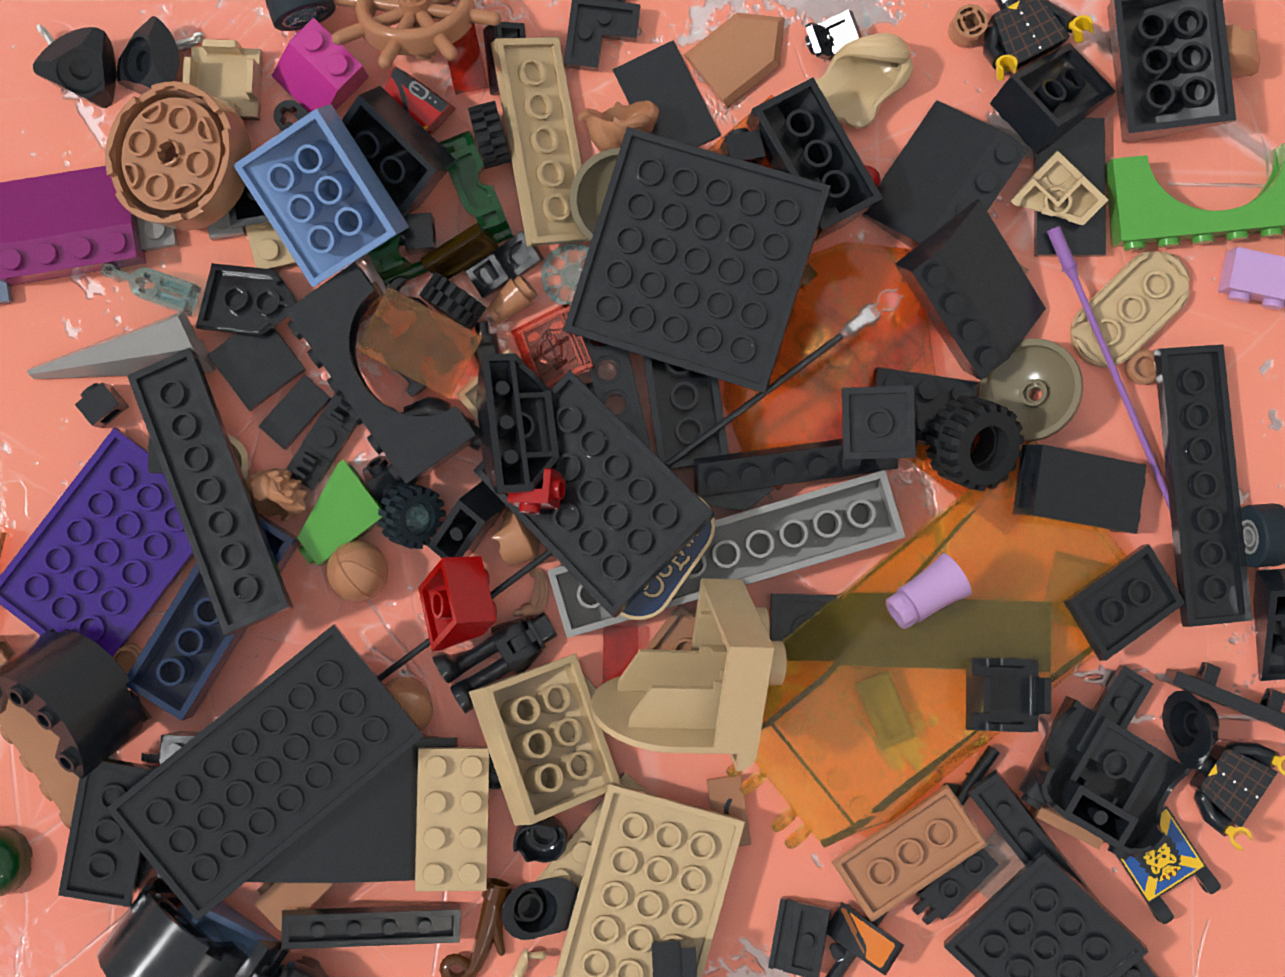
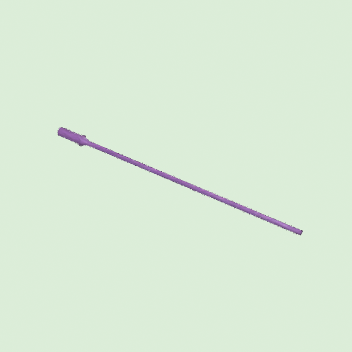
[1047,226,1170,511]

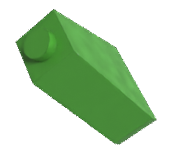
[297,459,384,566]

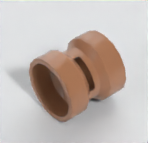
[948,4,988,48]

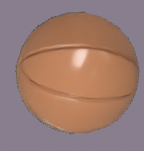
[326,541,388,602]

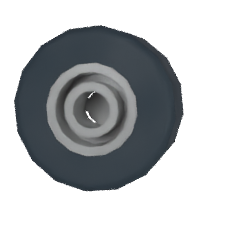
[1241,503,1285,568]

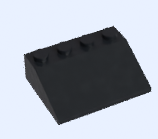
[1107,0,1236,143]
[861,100,1029,249]
[895,199,1046,380]

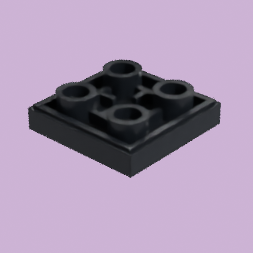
[208,327,306,411]

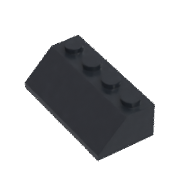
[746,77,883,242]

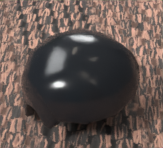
[513,816,568,863]

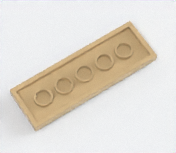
[491,37,589,247]

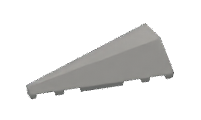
[27,310,216,379]

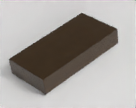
[421,223,499,279]

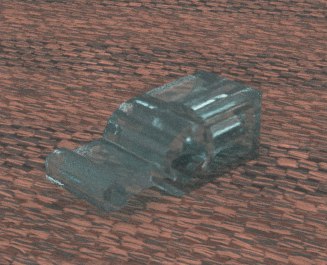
[101,263,201,317]

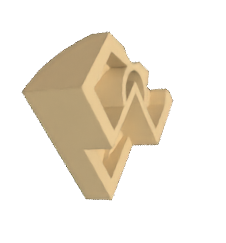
[1010,150,1109,225]

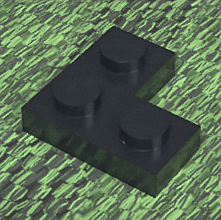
[564,0,641,71]

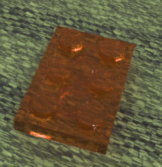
[355,287,483,399]

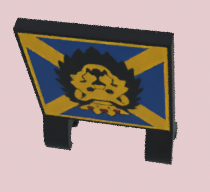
[1108,806,1221,924]

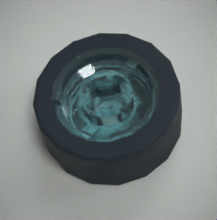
[265,0,336,31]

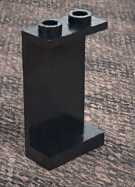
[1012,445,1147,534]

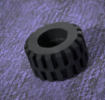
[925,395,1024,491]

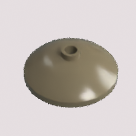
[570,148,620,242]
[979,338,1083,442]

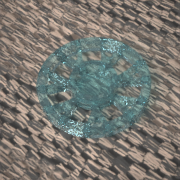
[541,244,589,308]

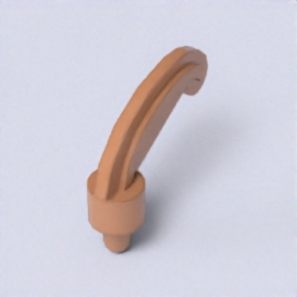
[513,568,548,618]

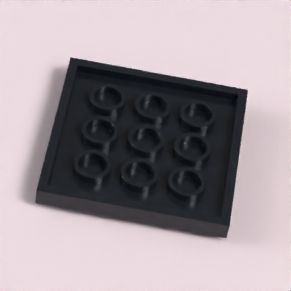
[944,849,1149,977]

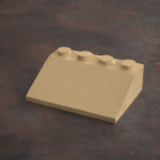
[469,654,621,826]

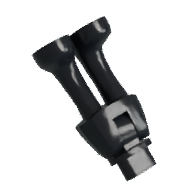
[432,612,558,713]

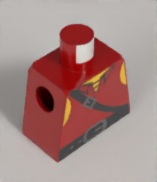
[384,66,456,135]

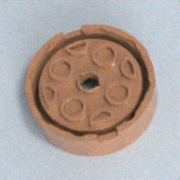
[105,81,251,231]

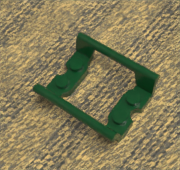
[369,130,514,287]

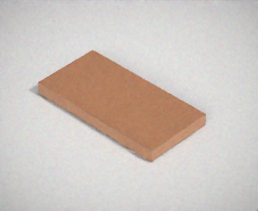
[831,784,988,922]

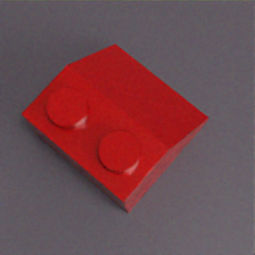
[418,556,497,652]

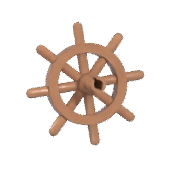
[332,0,501,69]

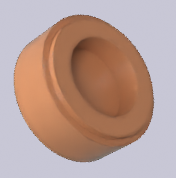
[1125,350,1156,385]

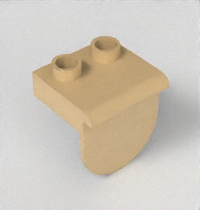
[591,578,787,772]

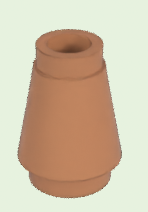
[486,275,538,324]

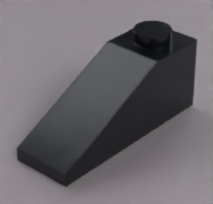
[1253,568,1285,681]

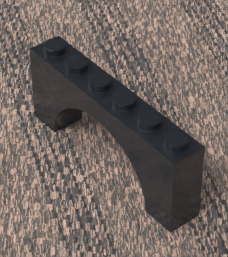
[286,262,480,485]

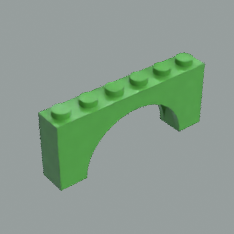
[1105,143,1285,251]

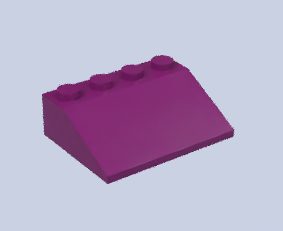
[0,166,147,286]

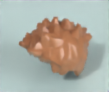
[245,468,307,521]

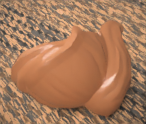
[577,100,659,152]

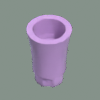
[885,553,972,629]

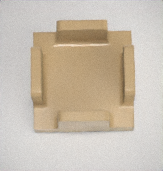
[183,39,263,120]

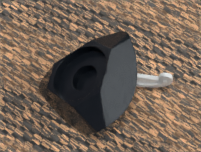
[116,16,205,94]
[33,24,116,108]

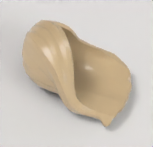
[815,33,913,129]

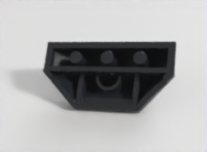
[476,353,559,494]

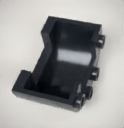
[0,628,143,780]
[97,876,248,977]

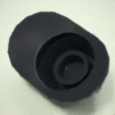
[1162,690,1220,769]
[502,877,579,940]

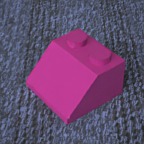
[272,17,369,113]

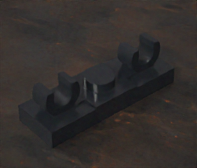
[286,394,358,491]

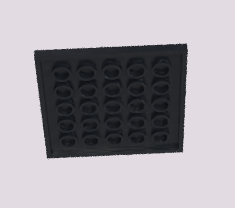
[563,127,832,394]

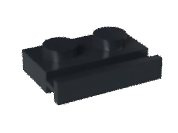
[768,897,832,977]

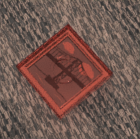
[511,304,595,389]

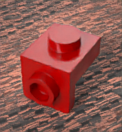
[507,468,565,515]

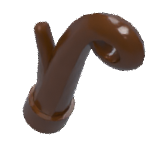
[439,878,513,977]

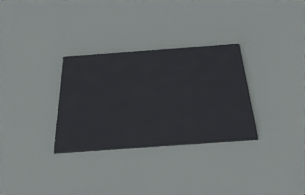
[612,40,721,147]

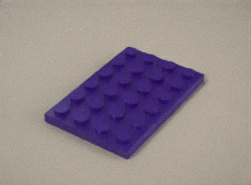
[0,428,194,657]

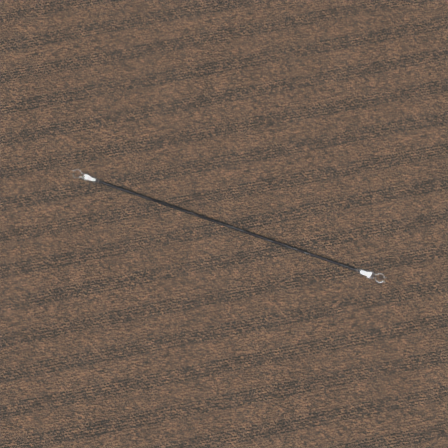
[378,287,904,681]

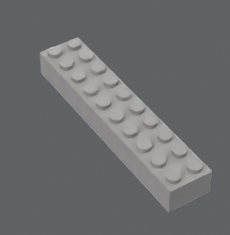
[547,470,905,638]

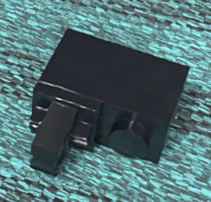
[428,481,506,558]

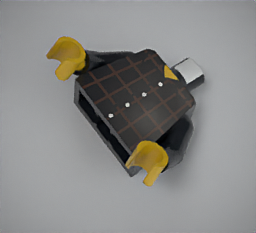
[983,0,1094,81]
[1189,742,1285,851]

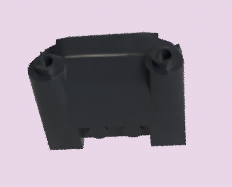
[1018,695,1192,861]

